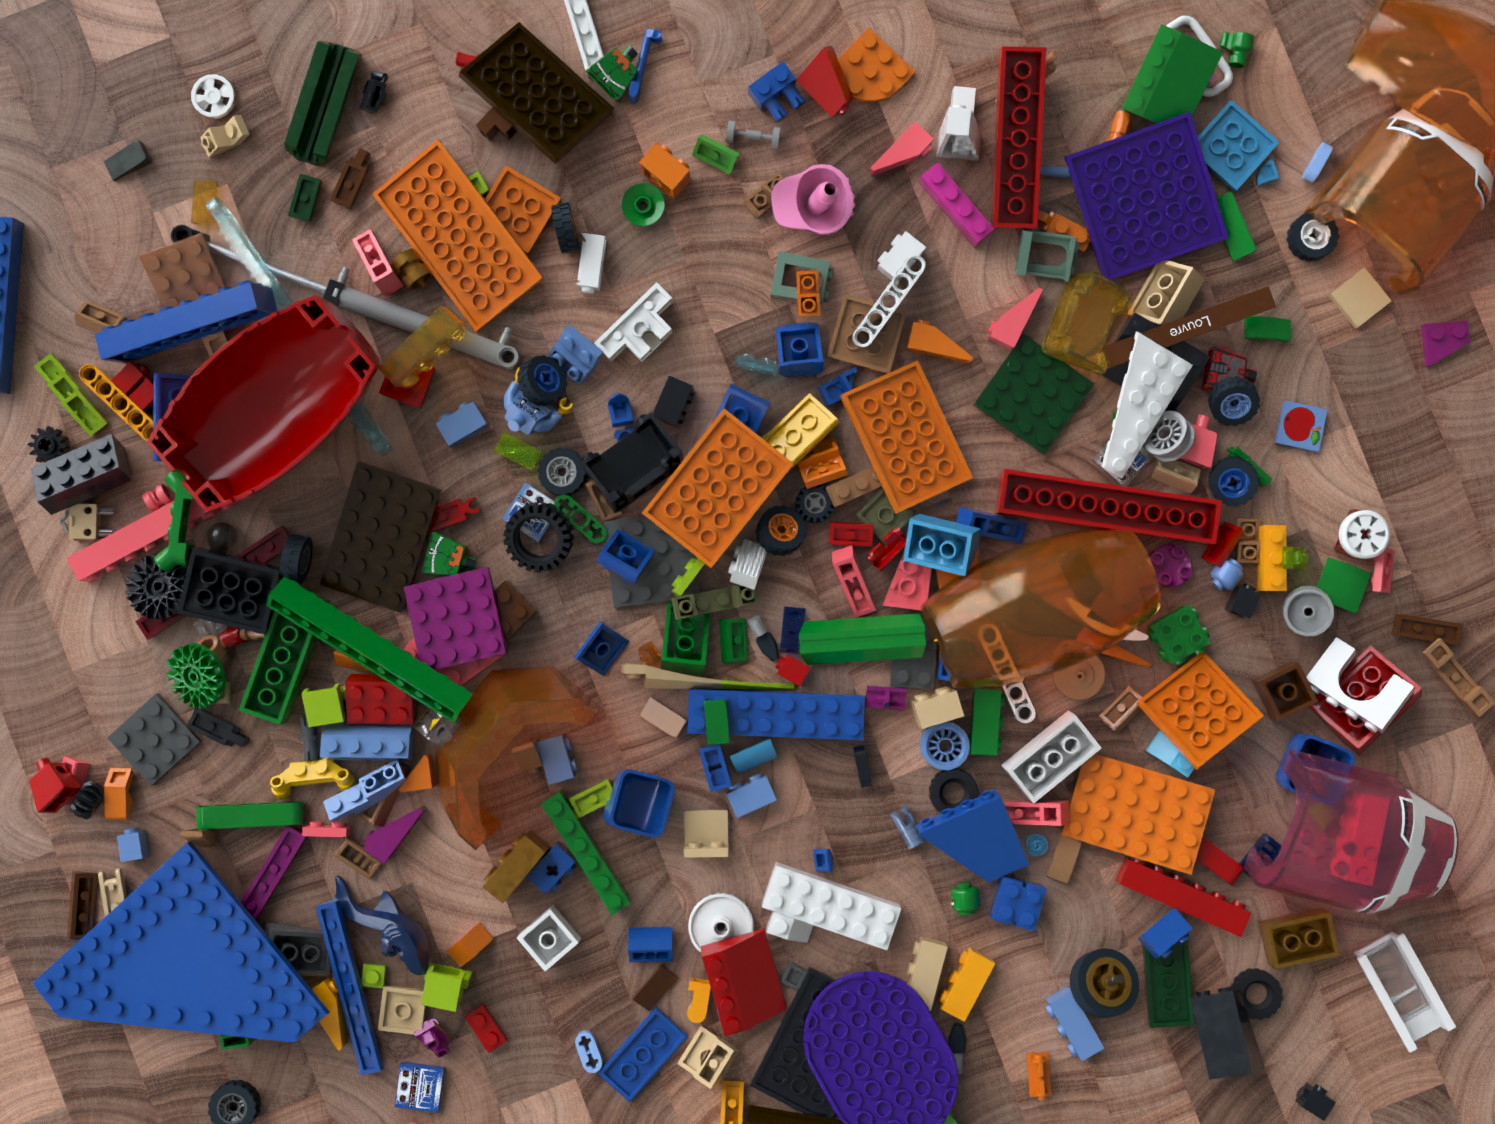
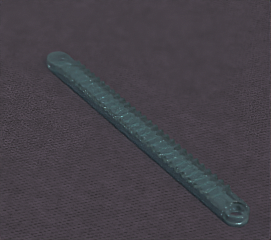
[206,196,392,457]

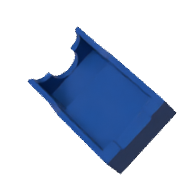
[713,384,771,434]

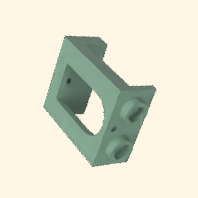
[1015,229,1079,282]
[770,251,833,307]

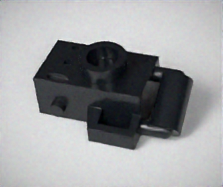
[359,71,388,114]

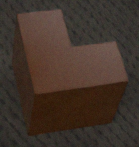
[476,107,518,141]

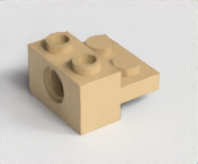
[677,1026,740,1089]

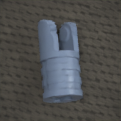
[890,805,925,849]

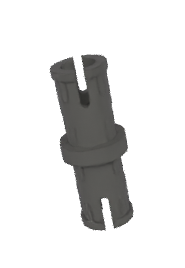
[299,717,319,761]

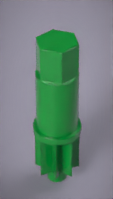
[1227,446,1272,487]

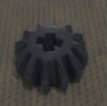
[70,781,104,820]

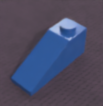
[956,507,1027,543]

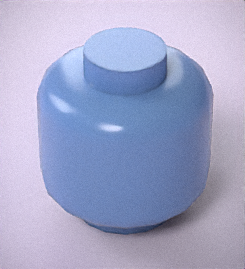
[1210,558,1244,591]

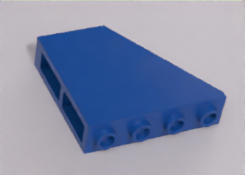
[915,789,1029,882]

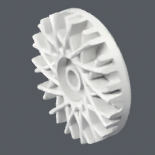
[688,892,754,952]

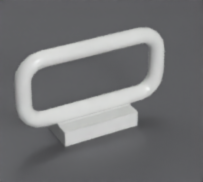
[1167,16,1233,97]

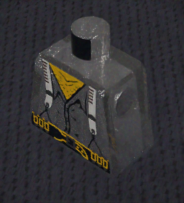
[414,708,461,747]

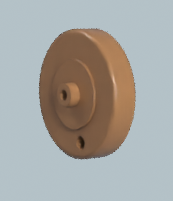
[1052,647,1106,700]

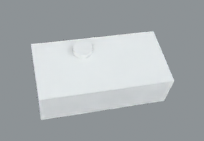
[1001,710,1101,804]

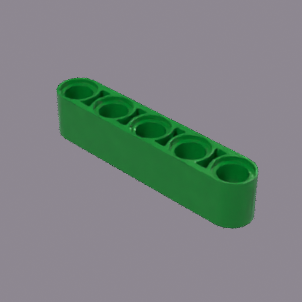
[196,801,304,829]

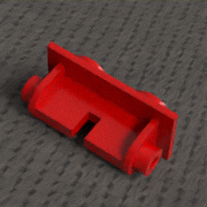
[867,527,907,571]

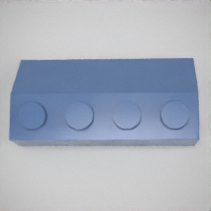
[320,717,415,761]

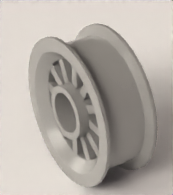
[1144,411,1195,462]

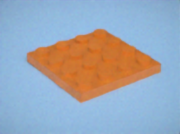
[1137,651,1264,770]

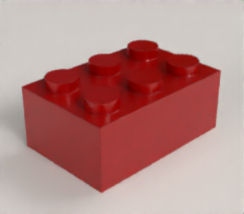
[345,674,418,725]

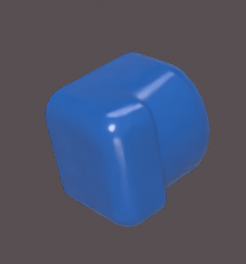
[603,769,675,838]

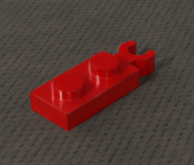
[428,497,481,534]

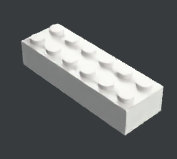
[762,862,901,950]

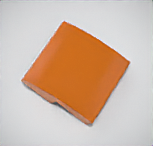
[797,436,848,489]

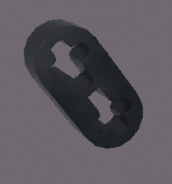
[853,745,872,788]

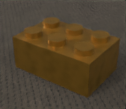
[483,830,550,904]
[1258,908,1340,970]

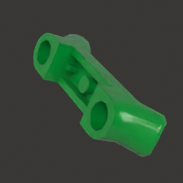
[155,472,196,572]

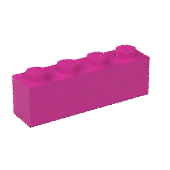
[919,163,994,248]

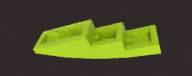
[33,353,108,437]

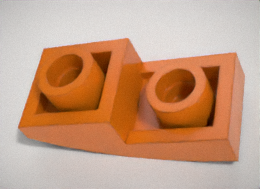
[796,270,820,317]

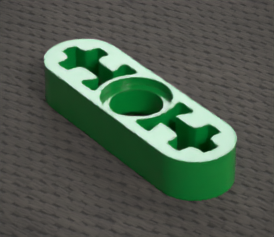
[553,495,607,544]

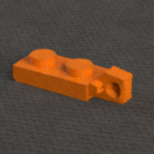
[1038,210,1091,253]

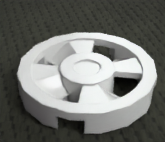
[191,74,236,119]

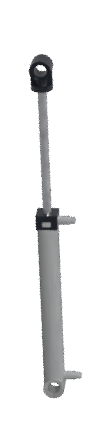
[171,225,521,370]

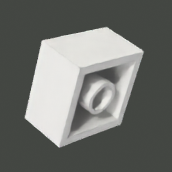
[517,905,581,971]

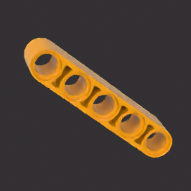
[79,364,153,441]

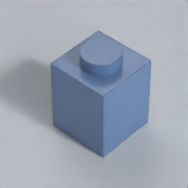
[117,827,150,862]

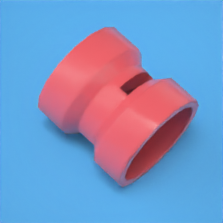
[142,483,174,512]

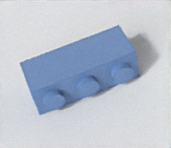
[1045,986,1105,1061]

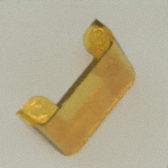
[1042,271,1133,374]

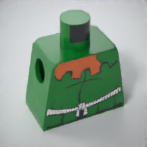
[585,46,638,101]
[421,532,477,575]

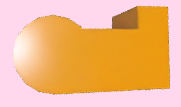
[687,977,711,1023]

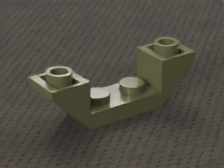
[671,585,760,620]

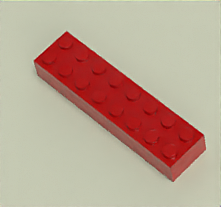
[991,46,1047,229]

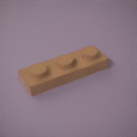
[826,467,882,508]

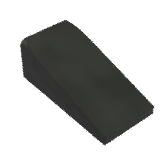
[104,140,153,181]

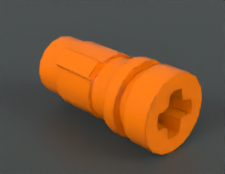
[1105,111,1133,142]

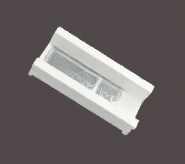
[1354,931,1456,1053]

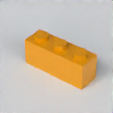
[1257,525,1287,591]
[938,947,995,1022]

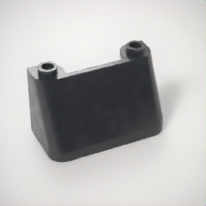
[580,412,684,513]

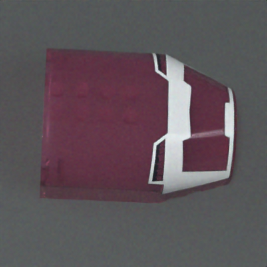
[1244,749,1459,914]

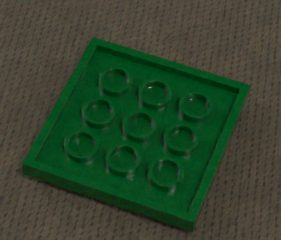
[973,334,1094,455]

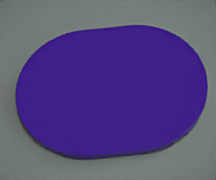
[804,971,959,1124]

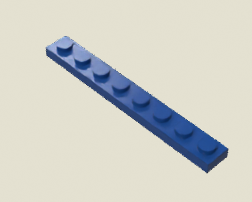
[316,900,384,1075]

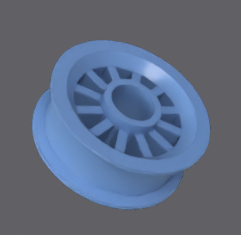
[920,721,970,770]

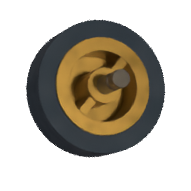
[1070,948,1139,1018]

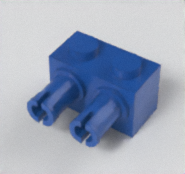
[748,61,806,123]

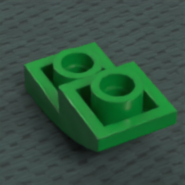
[1244,316,1291,343]

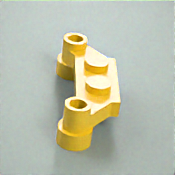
[270,759,356,799]

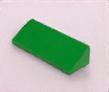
[1217,191,1256,262]

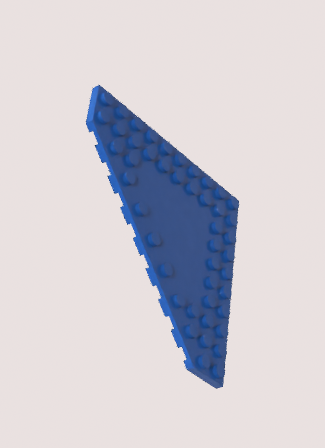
[32,842,330,1043]

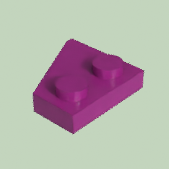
[1421,320,1470,367]

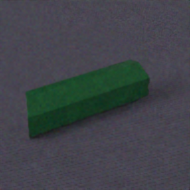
[284,41,361,166]

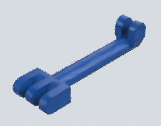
[629,29,662,104]

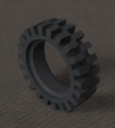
[503,502,574,573]

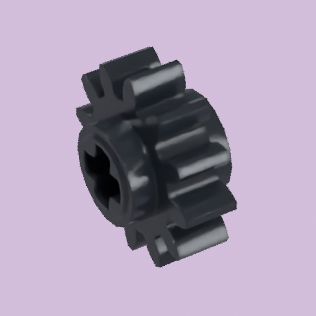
[28,426,70,463]

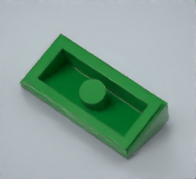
[719,618,748,663]

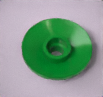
[621,183,665,227]

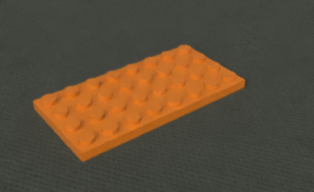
[372,139,544,332]

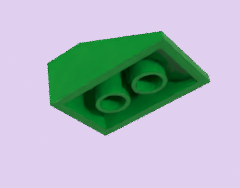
[660,602,710,676]

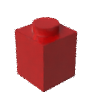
[775,654,810,686]

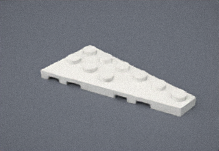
[1102,332,1193,479]

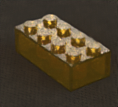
[378,306,468,387]

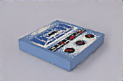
[502,482,562,542]

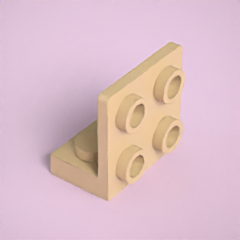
[684,810,729,858]

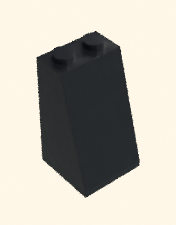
[1190,987,1265,1080]

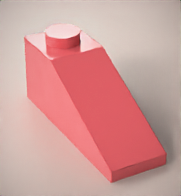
[869,121,934,176]
[352,229,404,297]
[987,288,1043,351]
[832,545,876,618]
[1003,800,1070,826]

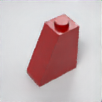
[796,46,853,117]

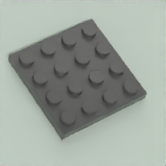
[603,516,700,608]

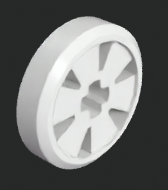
[1339,510,1390,559]

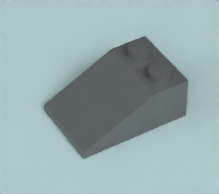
[264,923,331,977]

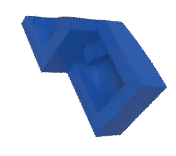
[818,367,857,407]

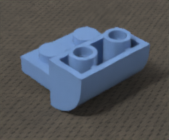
[548,324,603,386]

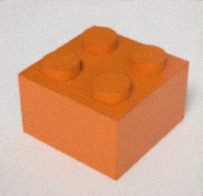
[639,142,691,201]

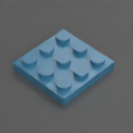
[1198,100,1280,192]

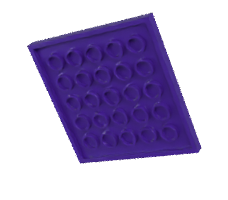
[1064,112,1229,282]

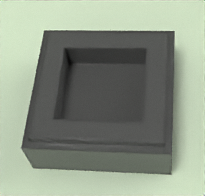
[779,960,807,991]

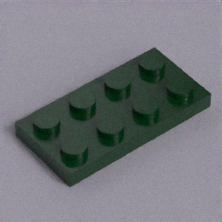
[1142,939,1194,1028]

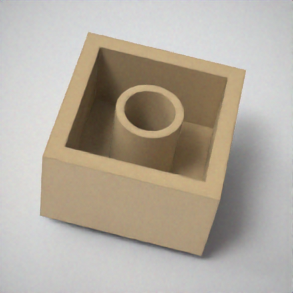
[910,686,964,729]

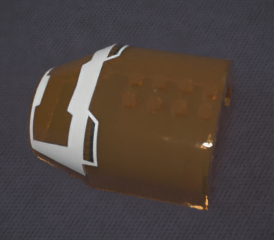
[1304,89,1495,295]

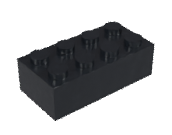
[31,434,132,515]

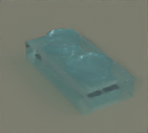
[735,353,779,376]

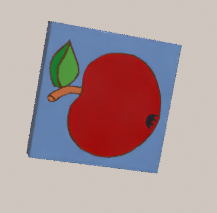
[1274,401,1328,453]

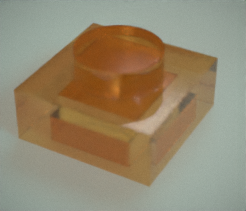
[637,641,661,666]

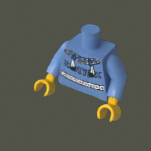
[504,367,573,435]

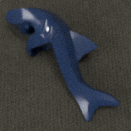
[326,875,430,975]

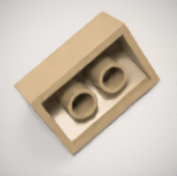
[1127,260,1204,326]

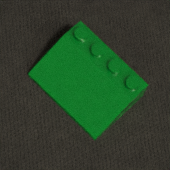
[1122,24,1223,124]

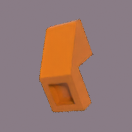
[104,768,134,820]

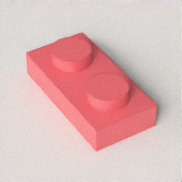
[1371,548,1394,593]
[302,821,351,837]

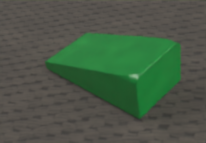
[704,699,730,745]

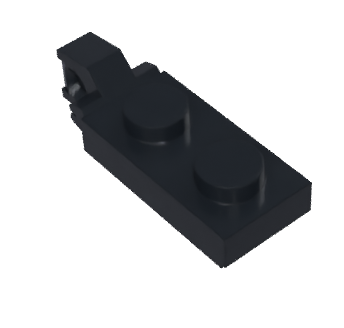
[186,707,250,747]

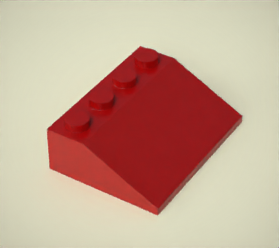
[1309,645,1422,756]
[701,929,787,1036]

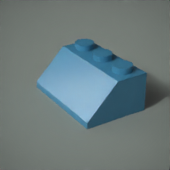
[903,514,981,576]

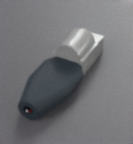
[747,615,779,661]
[948,1023,966,1074]

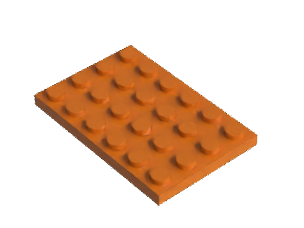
[840,360,973,514]
[642,409,794,568]
[1062,754,1215,875]

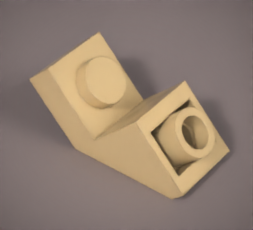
[200,115,250,157]

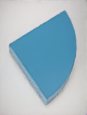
[1256,158,1280,187]

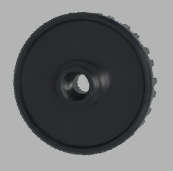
[125,554,188,620]

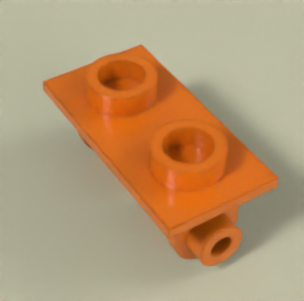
[1026,1051,1052,1100]

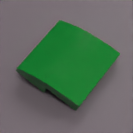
[1317,557,1372,614]

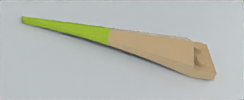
[621,664,796,690]

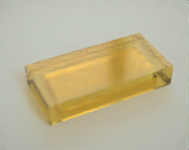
[191,179,218,225]

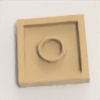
[1328,267,1391,329]
[378,985,426,1035]

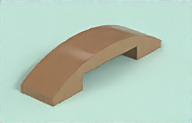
[1423,638,1495,717]

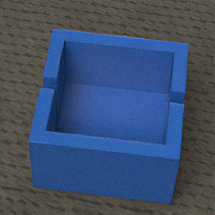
[989,875,1046,931]

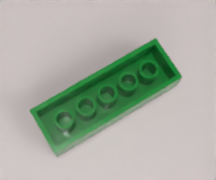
[239,596,331,725]

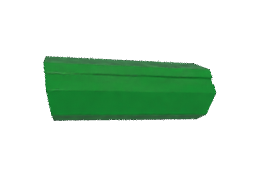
[799,614,926,665]

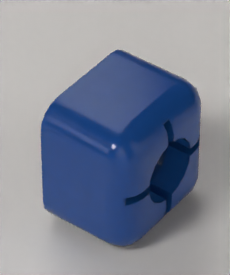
[1275,733,1355,806]

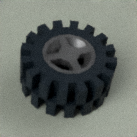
[795,484,834,523]

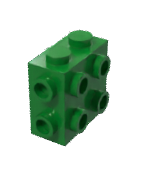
[1146,605,1211,666]

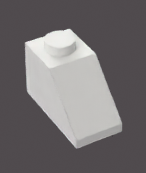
[766,911,813,943]

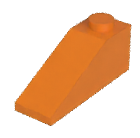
[906,320,973,364]

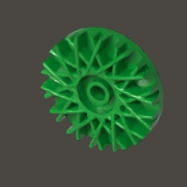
[166,643,226,709]

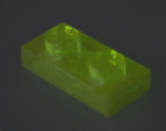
[493,431,543,471]
[1283,547,1309,570]

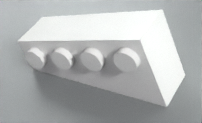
[936,105,982,161]

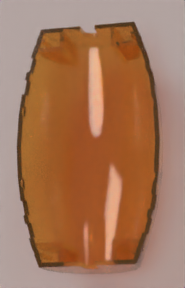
[1344,0,1495,152]
[920,529,1161,689]

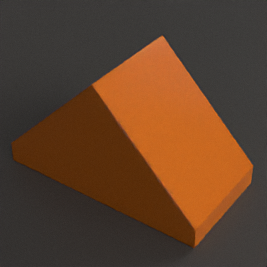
[398,753,436,792]
[446,922,494,967]

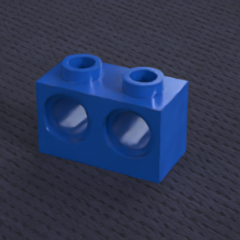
[699,744,732,792]

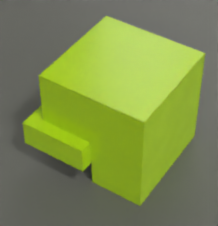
[302,683,346,727]
[421,962,473,1012]

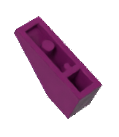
[363,806,427,864]

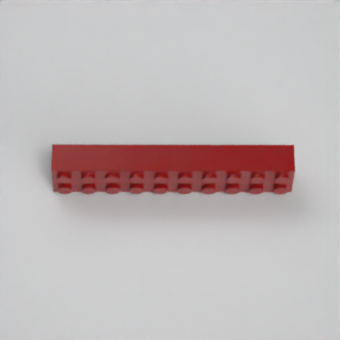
[995,469,1222,545]

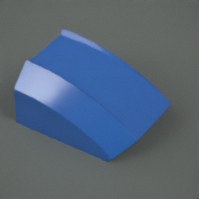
[775,322,824,378]

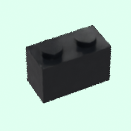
[653,376,696,428]

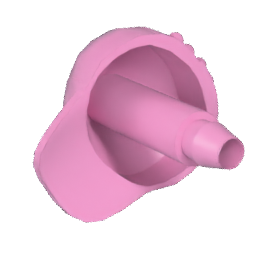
[771,164,855,235]

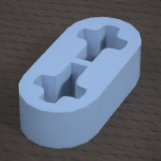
[1302,142,1333,183]
[575,1030,603,1073]

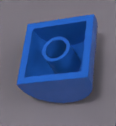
[596,529,655,584]

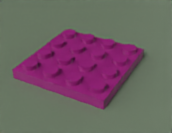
[404,567,508,670]

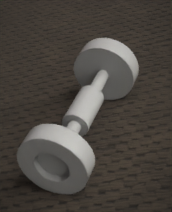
[726,120,780,149]

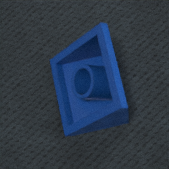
[574,621,629,676]

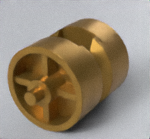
[391,248,432,290]

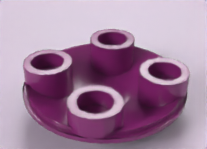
[1149,544,1192,587]

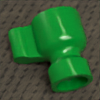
[1219,32,1255,69]

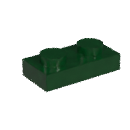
[288,174,323,223]

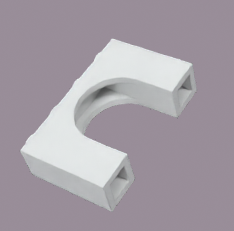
[1306,637,1414,734]

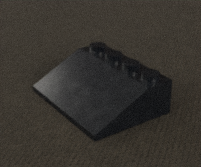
[1097,312,1210,412]
[177,547,281,634]

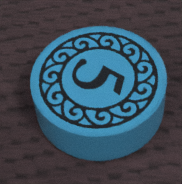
[1025,833,1048,856]

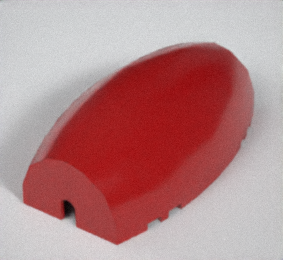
[147,295,380,512]

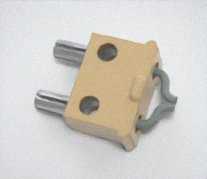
[60,503,115,541]

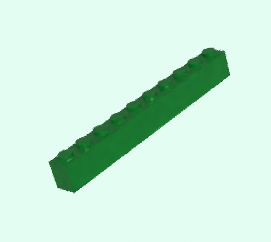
[266,576,473,724]

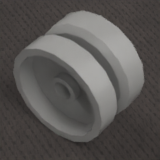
[1283,585,1334,636]

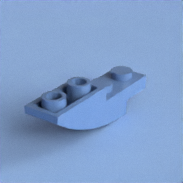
[323,759,406,823]

